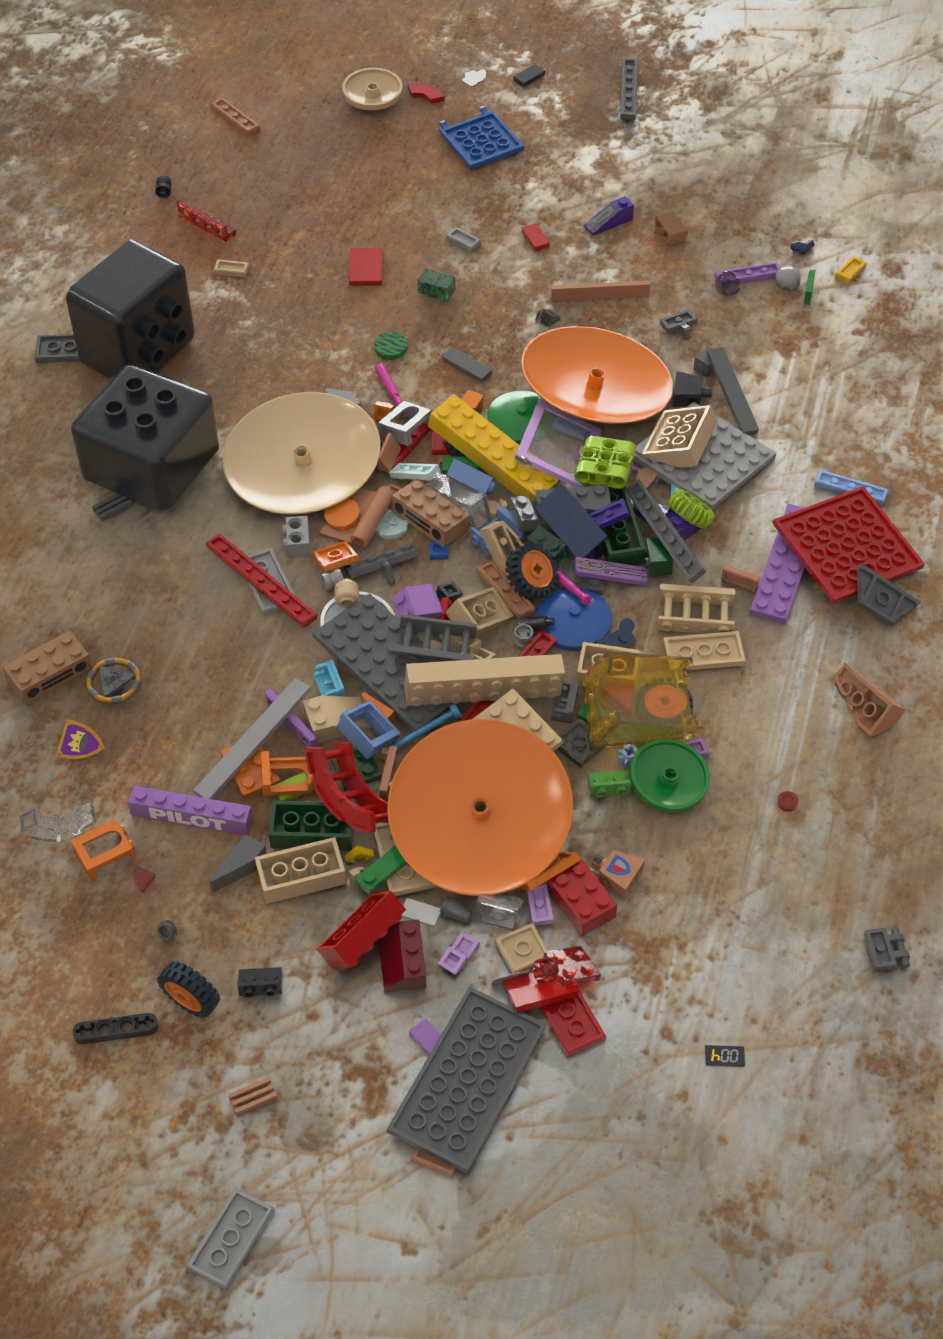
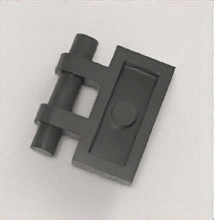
[864,927,910,971]

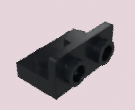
[238,967,282,998]

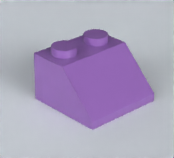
[392,584,444,634]

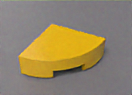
[345,845,374,863]

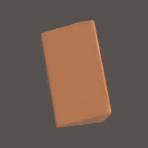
[377,433,401,472]

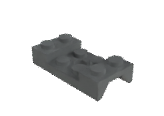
[508,496,553,531]

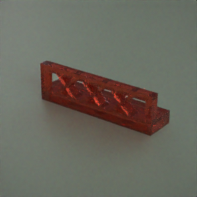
[177,199,236,243]

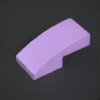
[438,931,480,975]

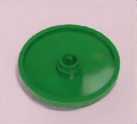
[487,391,557,445]
[629,739,710,813]

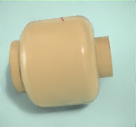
[335,579,359,608]

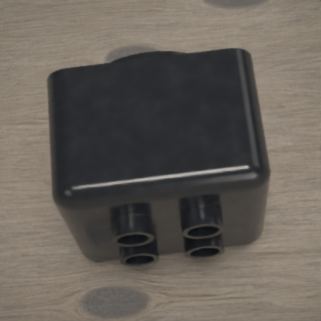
[66,239,195,379]
[71,364,219,510]

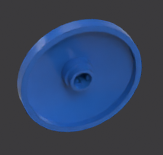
[537,588,612,651]

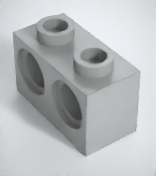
[283,516,310,557]

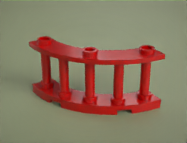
[304,742,389,833]

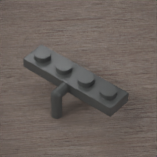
[345,544,420,584]

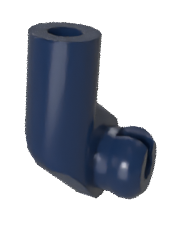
[790,239,815,254]

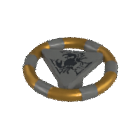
[85,658,142,704]

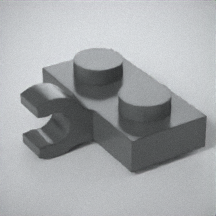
[660,309,697,339]

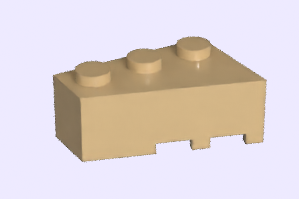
[480,520,524,576]

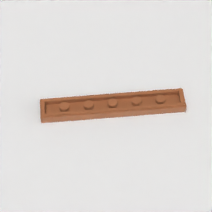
[551,280,650,302]

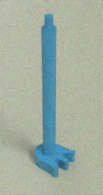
[388,704,462,749]

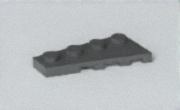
[536,484,611,514]

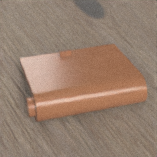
[320,486,394,548]

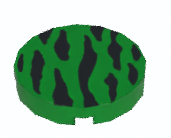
[374,332,408,360]

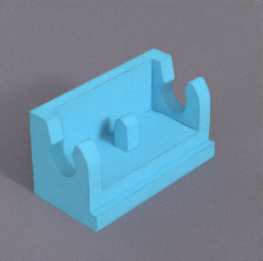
[313,659,345,696]

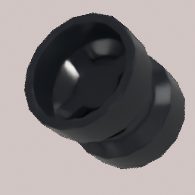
[155,176,172,198]

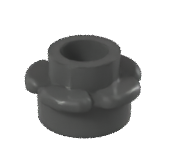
[157,920,177,940]

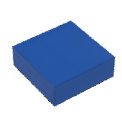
[429,542,448,560]

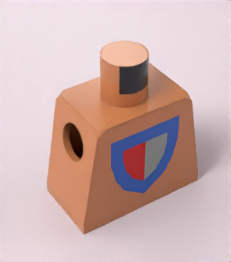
[592,850,645,900]

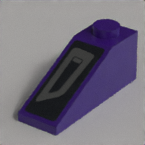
[584,196,634,236]

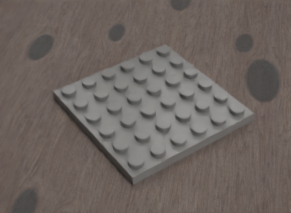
[633,402,776,510]

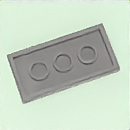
[247,548,295,616]
[186,1188,275,1291]

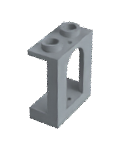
[378,401,432,446]

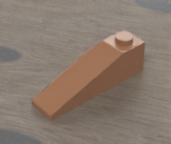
[834,662,906,737]

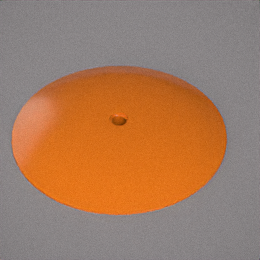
[521,326,673,424]
[387,719,573,896]

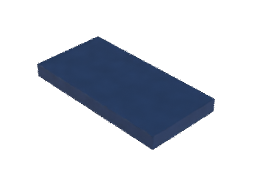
[535,483,608,558]

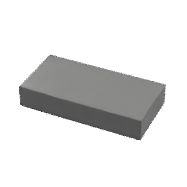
[446,227,481,253]

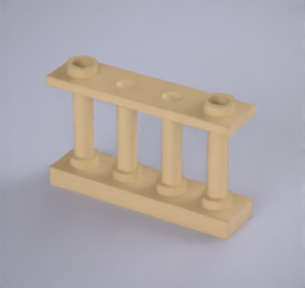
[657,584,735,634]

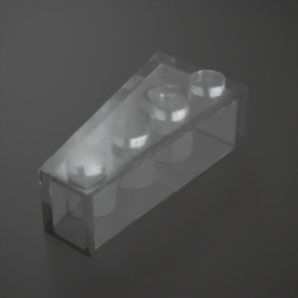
[422,472,492,531]

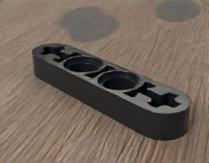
[72,1013,159,1044]

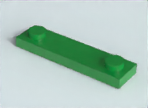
[355,845,407,894]

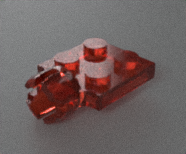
[533,946,601,987]

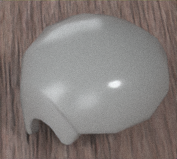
[775,266,801,291]

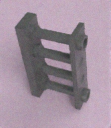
[395,614,477,664]

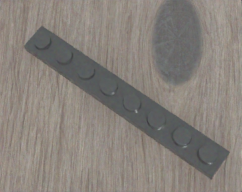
[627,479,706,583]

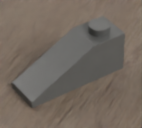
[209,834,267,892]

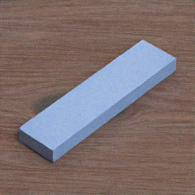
[814,470,889,506]

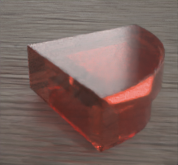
[134,866,155,893]

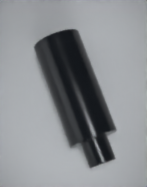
[516,615,555,631]

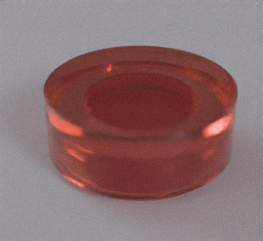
[777,791,798,812]

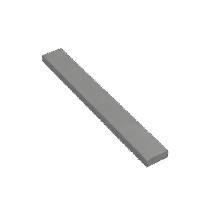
[193,678,311,799]

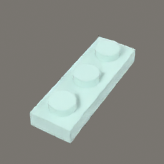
[389,463,440,481]

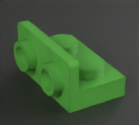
[588,770,632,798]

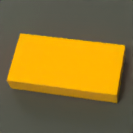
[835,256,867,284]

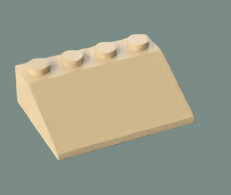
[641,405,717,468]

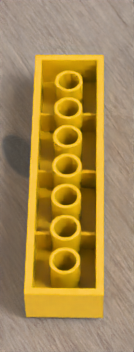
[428,394,561,501]

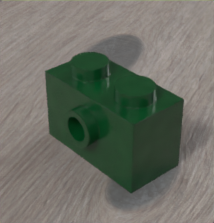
[644,538,673,576]

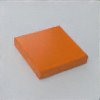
[312,541,359,572]

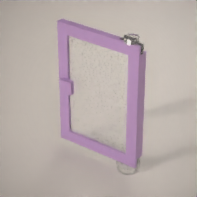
[515,397,602,487]

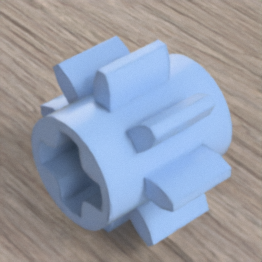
[618,744,638,769]

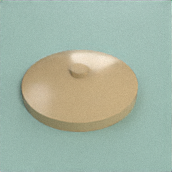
[342,68,403,110]

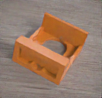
[261,751,315,796]
[70,819,136,881]

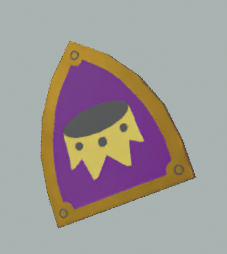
[55,718,105,760]

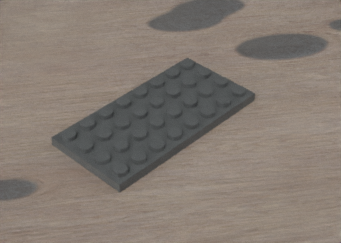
[313,593,458,732]
[387,986,546,1174]

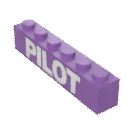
[128,786,253,835]

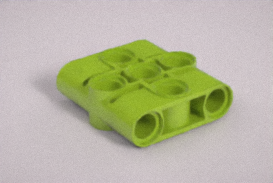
[575,436,636,489]

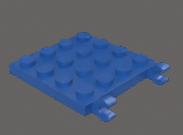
[439,106,524,170]

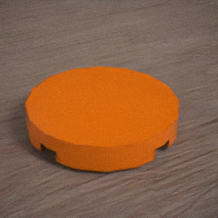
[324,498,361,530]

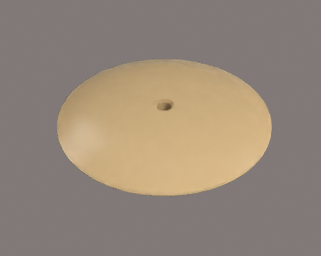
[222,392,381,514]

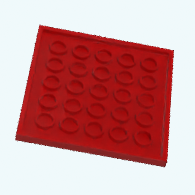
[772,486,925,604]

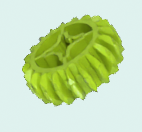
[668,489,715,529]

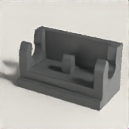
[551,680,579,724]

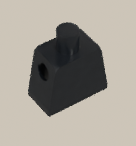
[672,371,713,407]

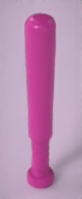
[375,363,404,415]
[555,566,592,605]

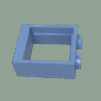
[446,459,496,495]
[336,701,401,760]

